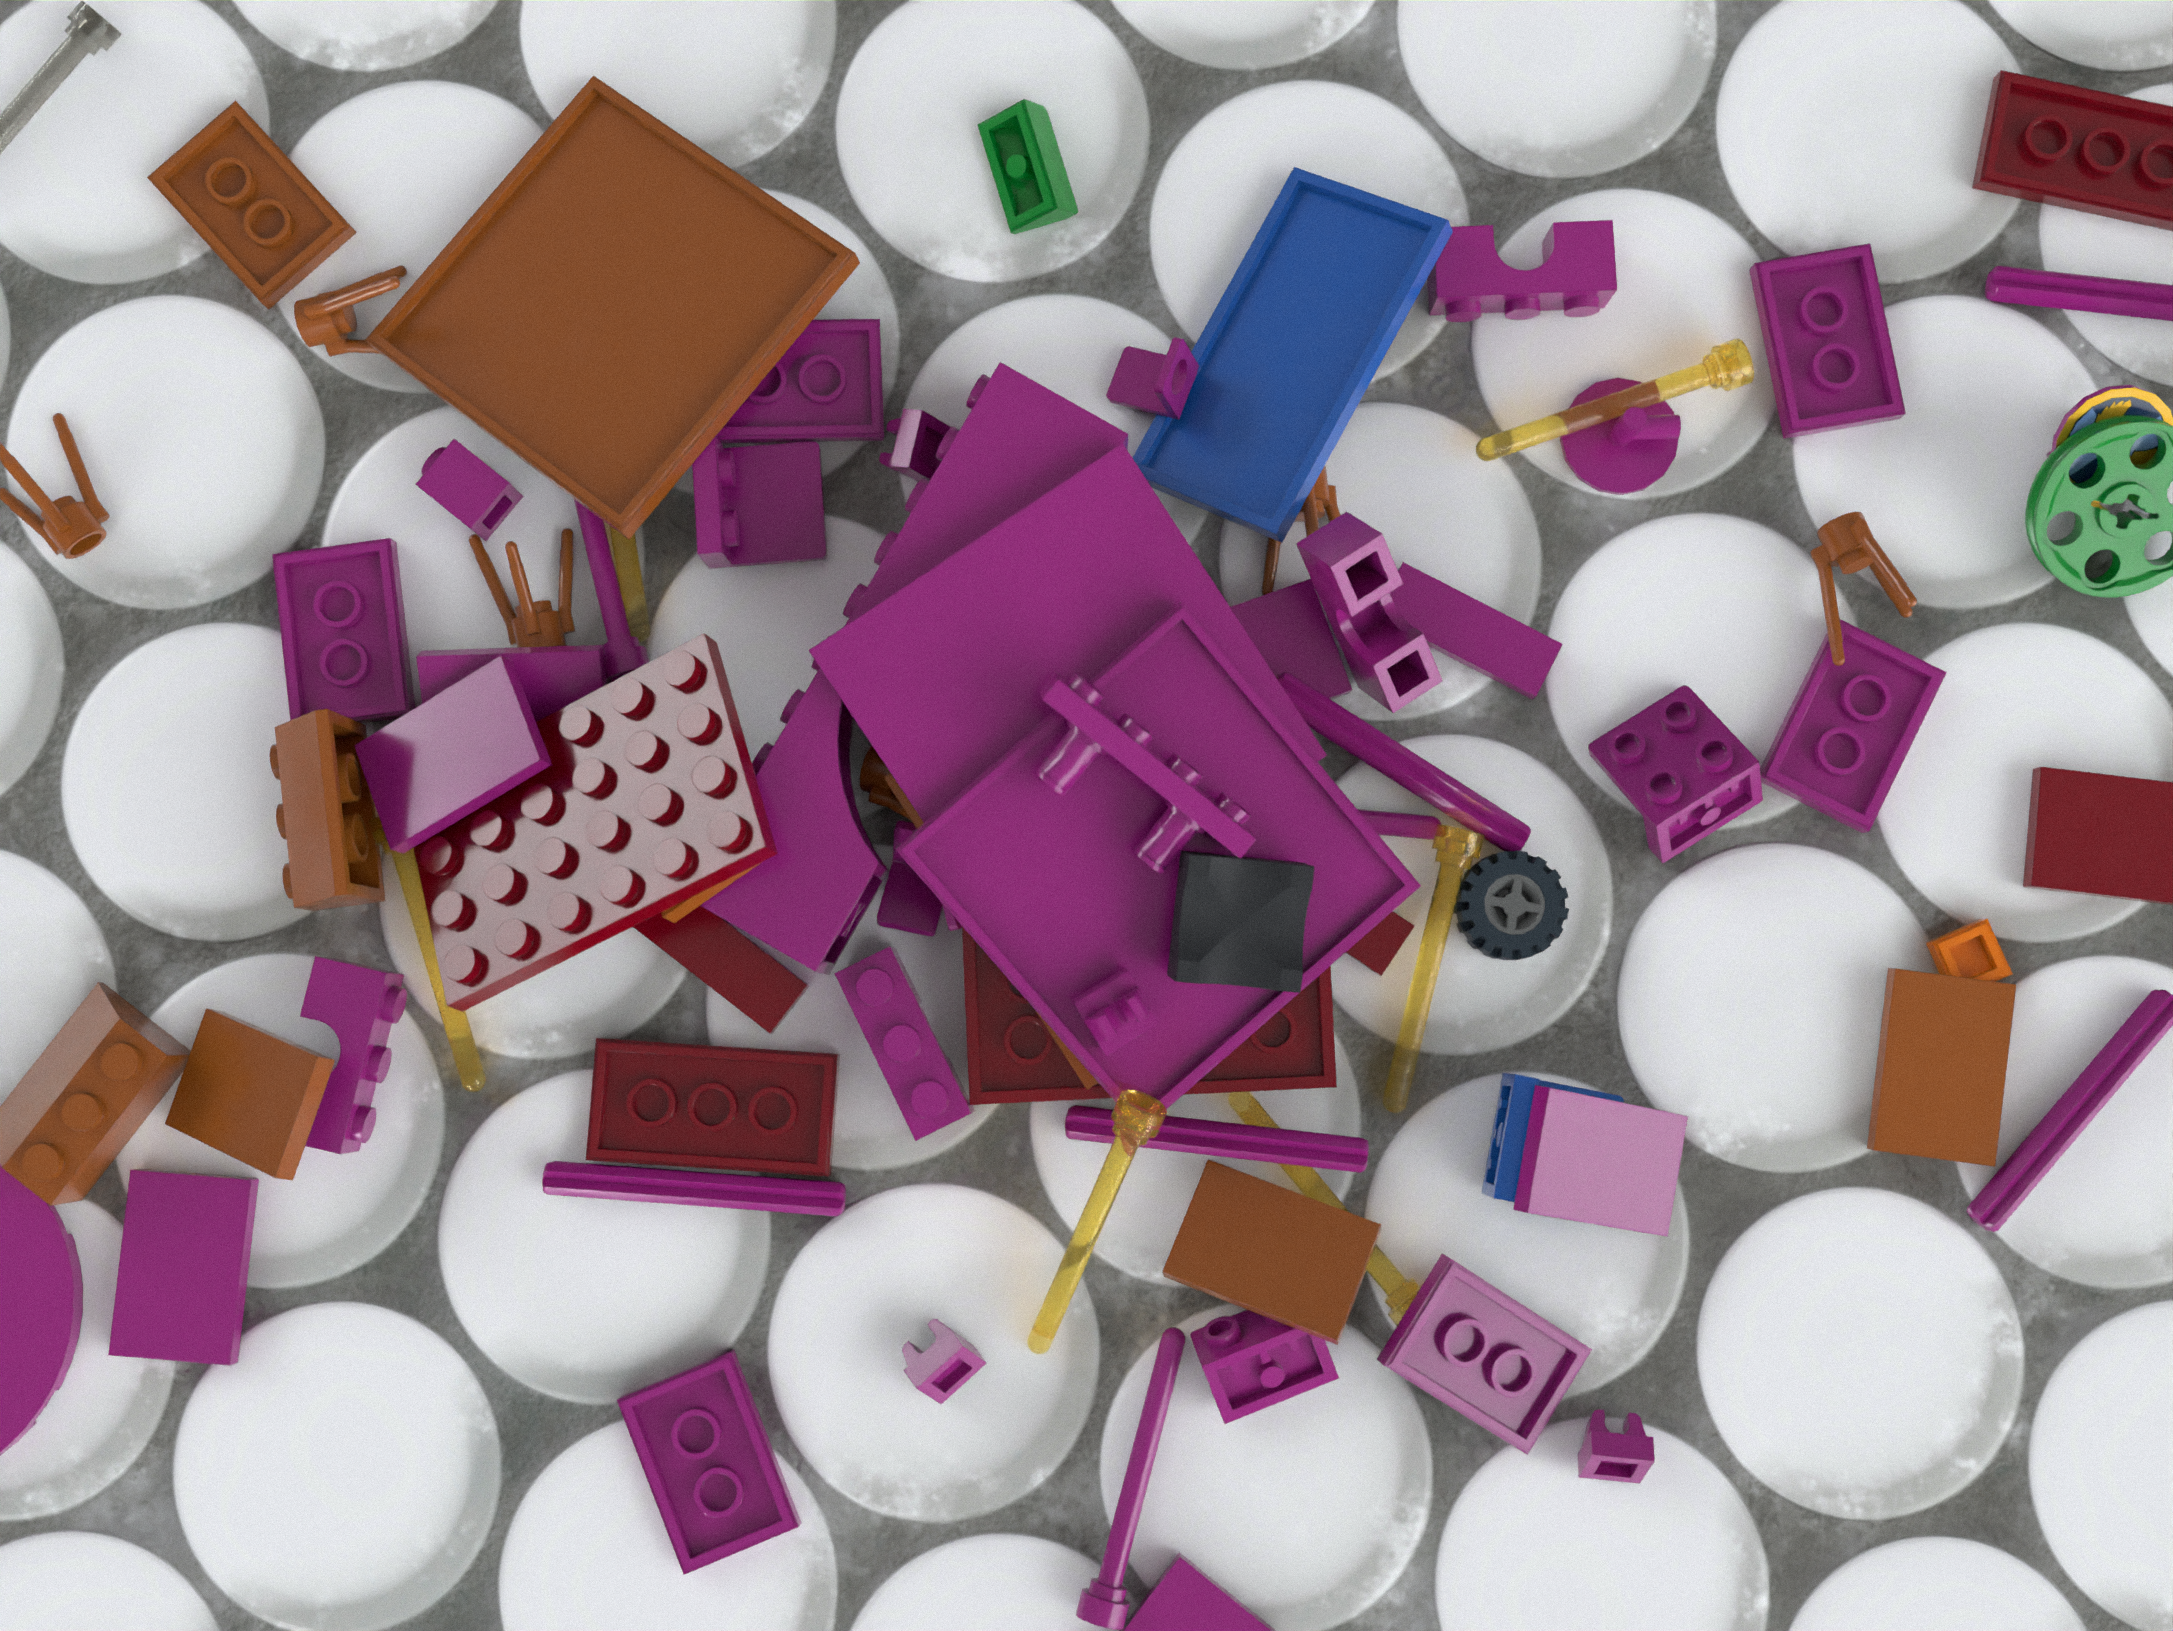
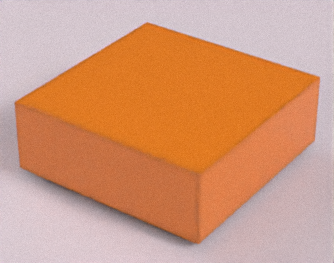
[1926,919,2013,982]

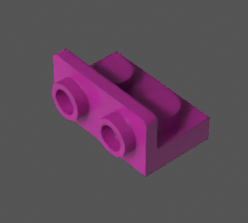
[1190,1310,1339,1424]

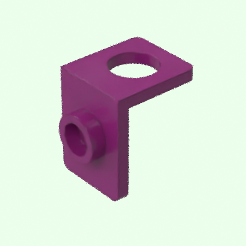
[1106,337,1199,420]
[877,821,943,937]

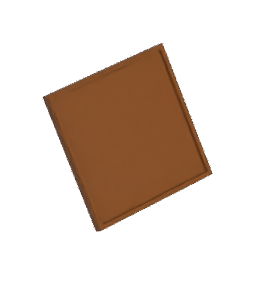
[365,75,860,539]

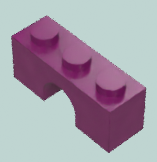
[1427,220,1617,322]
[1296,512,1443,713]
[834,946,975,1141]
[300,956,407,1154]

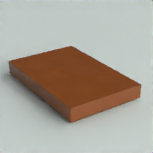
[147,101,357,309]
[1867,968,2016,1167]
[165,1008,335,1181]
[1162,1159,1381,1345]

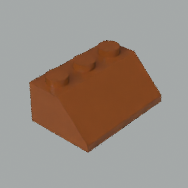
[270,709,385,911]
[0,982,191,1206]

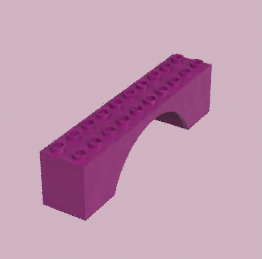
[700,362,1128,975]

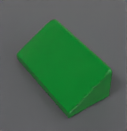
[977,99,1078,234]

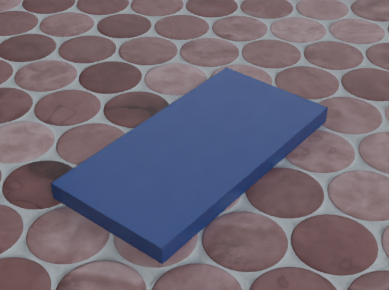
[1133,167,1453,543]

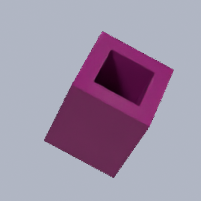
[415,439,524,541]

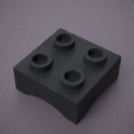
[1167,851,1315,993]

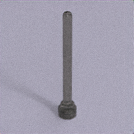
[0,0,122,154]

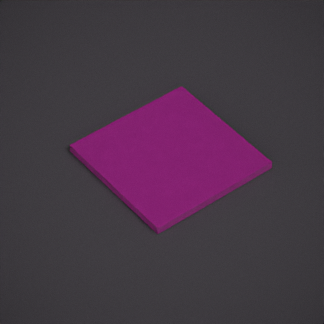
[808,443,1327,822]
[895,602,1421,1131]

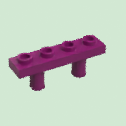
[1035,670,1257,874]

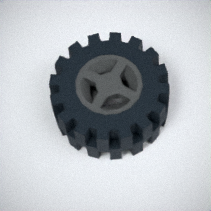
[1453,851,1569,960]

